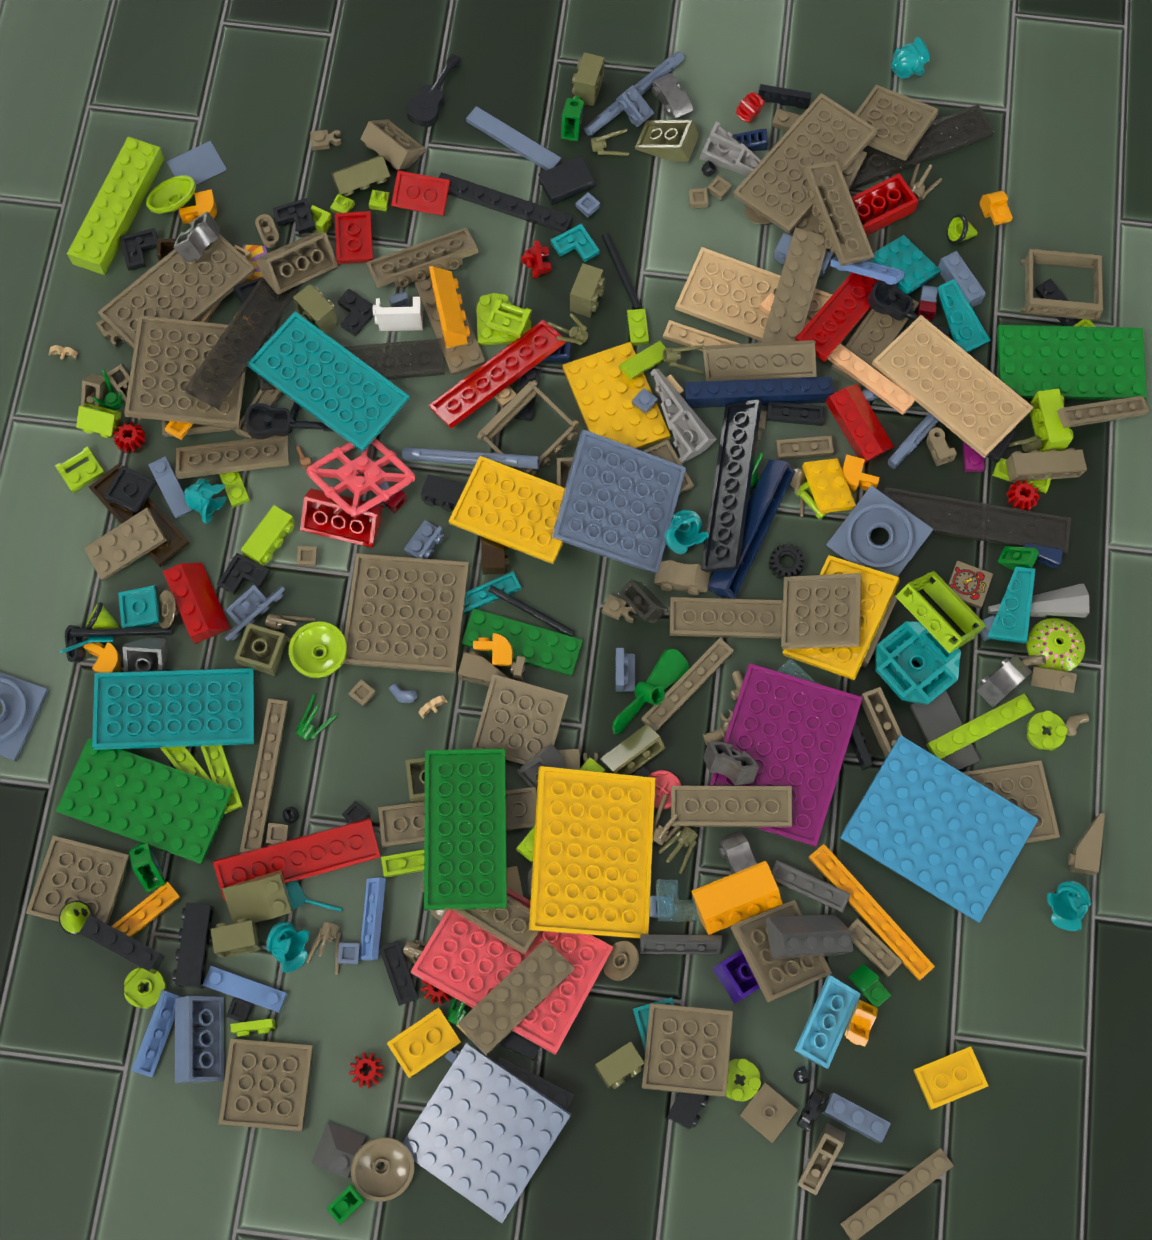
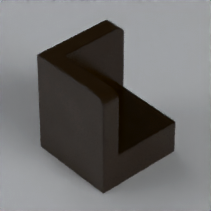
[157,239,176,261]

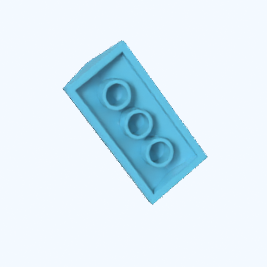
[795,975,861,1069]

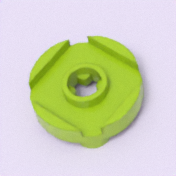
[1026,711,1068,751]
[124,968,167,1009]
[726,1059,761,1102]

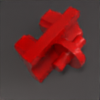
[521,241,551,279]

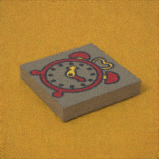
[948,561,993,609]

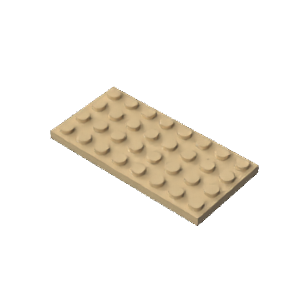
[675,247,832,341]
[872,315,1034,458]

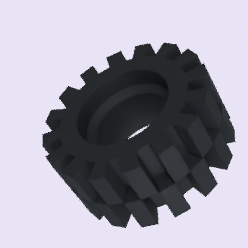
[769,543,805,580]

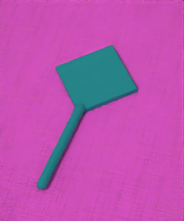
[60,636,114,654]
[286,881,343,912]

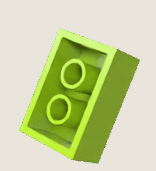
[1030,389,1073,452]

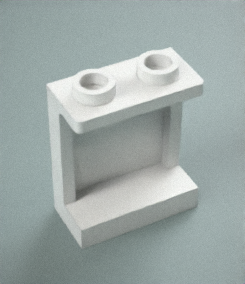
[373,297,423,331]

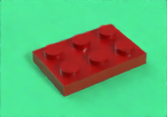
[391,171,451,216]
[335,211,373,264]

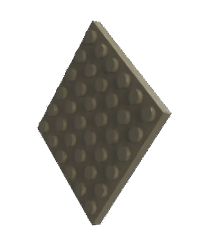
[124,315,251,428]
[343,554,469,674]

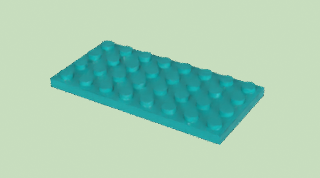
[247,312,410,452]
[92,668,254,750]

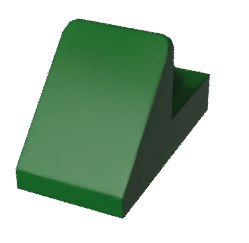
[997,546,1039,571]
[848,964,891,1007]
[326,1184,365,1225]

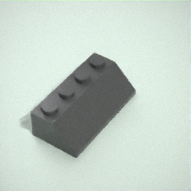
[766,914,853,959]

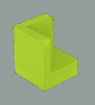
[311,205,333,233]

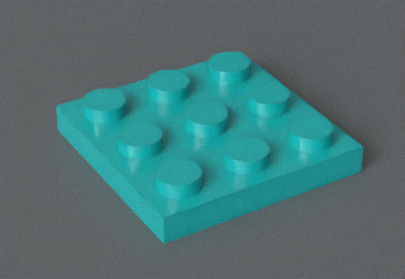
[870,235,941,295]

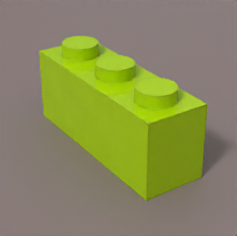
[241,505,295,566]

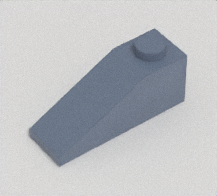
[148,457,193,519]

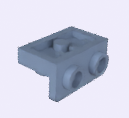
[616,85,654,127]
[404,520,444,559]
[615,648,635,692]

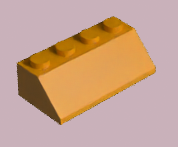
[429,266,470,348]
[691,861,783,935]

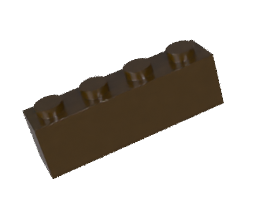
[481,536,509,575]

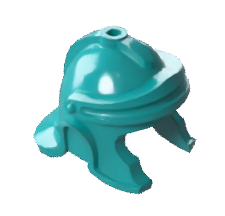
[891,37,930,79]
[184,478,227,524]
[665,510,709,554]
[1047,881,1091,931]
[267,922,309,973]

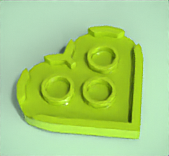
[476,293,532,346]

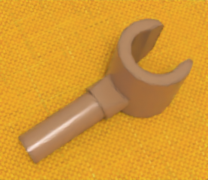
[296,445,312,469]

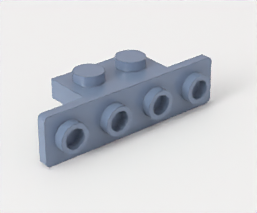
[223,585,285,641]

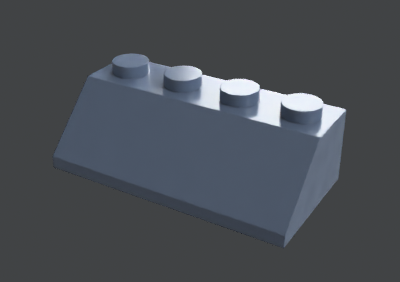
[175,996,224,1084]

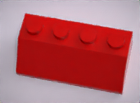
[852,173,918,236]
[825,384,894,464]
[300,488,383,548]
[163,562,231,644]

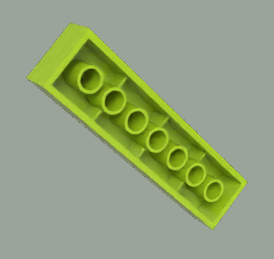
[67,137,164,275]

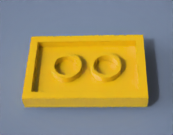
[802,458,856,514]
[387,1007,461,1079]
[913,1046,988,1110]

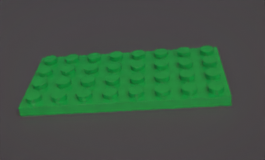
[997,325,1147,400]
[56,738,234,865]
[424,749,507,911]

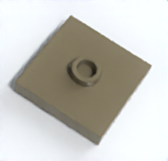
[739,1083,798,1143]

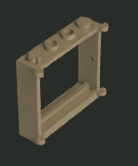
[1021,249,1103,321]
[477,380,579,477]

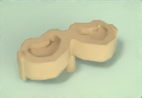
[48,345,78,359]
[418,695,448,719]

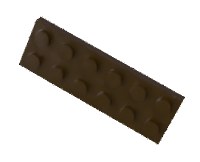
[89,464,190,567]

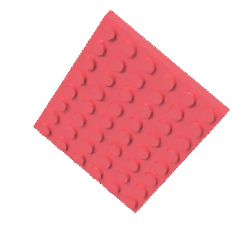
[411,888,613,1055]

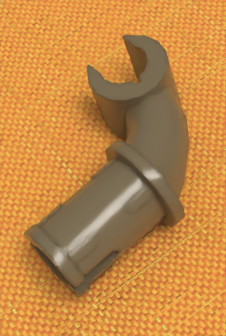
[703,709,733,746]

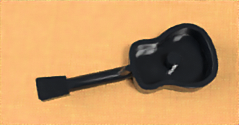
[406,54,461,127]
[868,280,950,337]
[246,403,333,439]

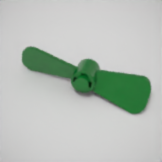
[612,648,689,735]

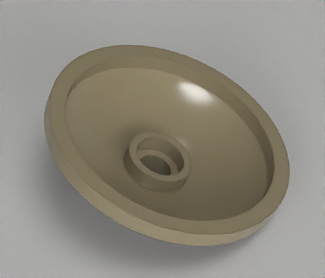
[350,1137,414,1202]

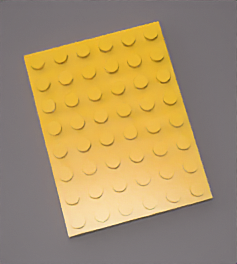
[529,766,655,939]

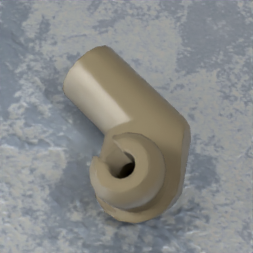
[1021,655,1046,667]
[731,671,744,700]
[1065,713,1089,736]

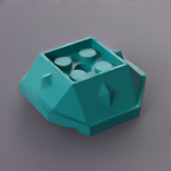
[875,622,961,705]

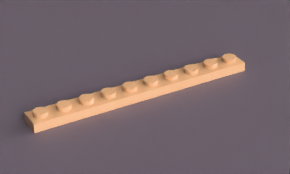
[759,293,915,415]

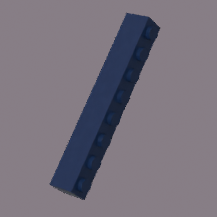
[684,377,834,408]
[708,459,795,599]

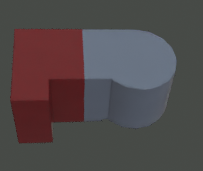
[917,285,938,321]
[373,481,407,514]

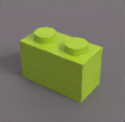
[76,403,121,438]

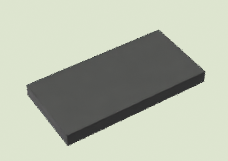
[910,691,980,770]

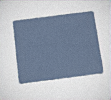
[167,141,227,185]

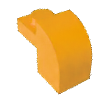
[179,189,217,224]
[979,191,1013,226]
[842,455,880,493]
[473,633,514,666]
[84,642,122,673]
[844,1000,878,1046]

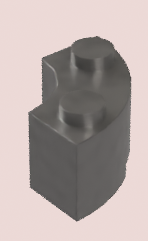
[651,73,693,119]
[174,211,220,263]
[977,655,1032,707]
[703,742,759,785]
[718,831,757,875]

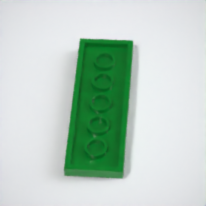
[461,608,583,677]

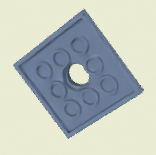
[826,485,933,577]
[0,673,49,762]

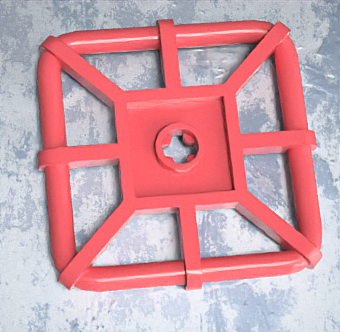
[306,438,415,517]

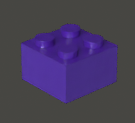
[712,950,760,1004]

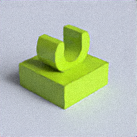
[369,190,390,211]
[330,194,355,213]

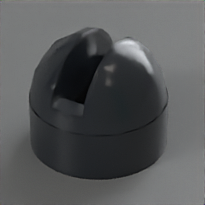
[701,160,717,176]
[282,807,299,823]
[793,1066,810,1084]

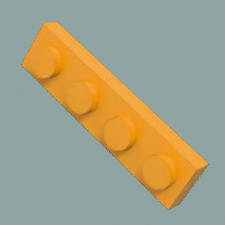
[111,881,181,938]

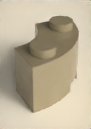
[654,560,711,595]

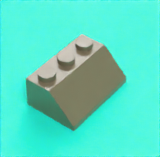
[360,119,426,170]

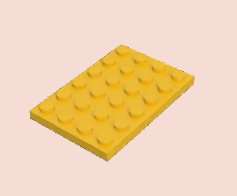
[562,342,670,449]
[449,456,565,564]
[782,555,900,680]

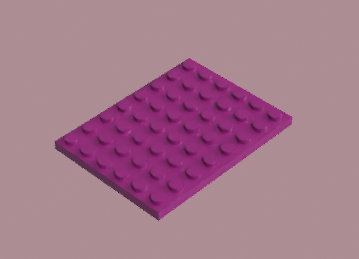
[709,663,863,847]

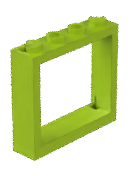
[895,571,987,653]

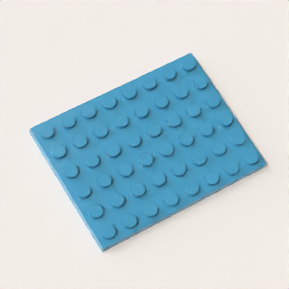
[839,735,1038,923]

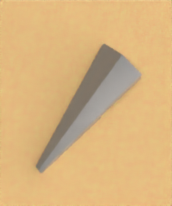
[699,121,761,177]
[650,368,717,463]
[988,584,1090,618]

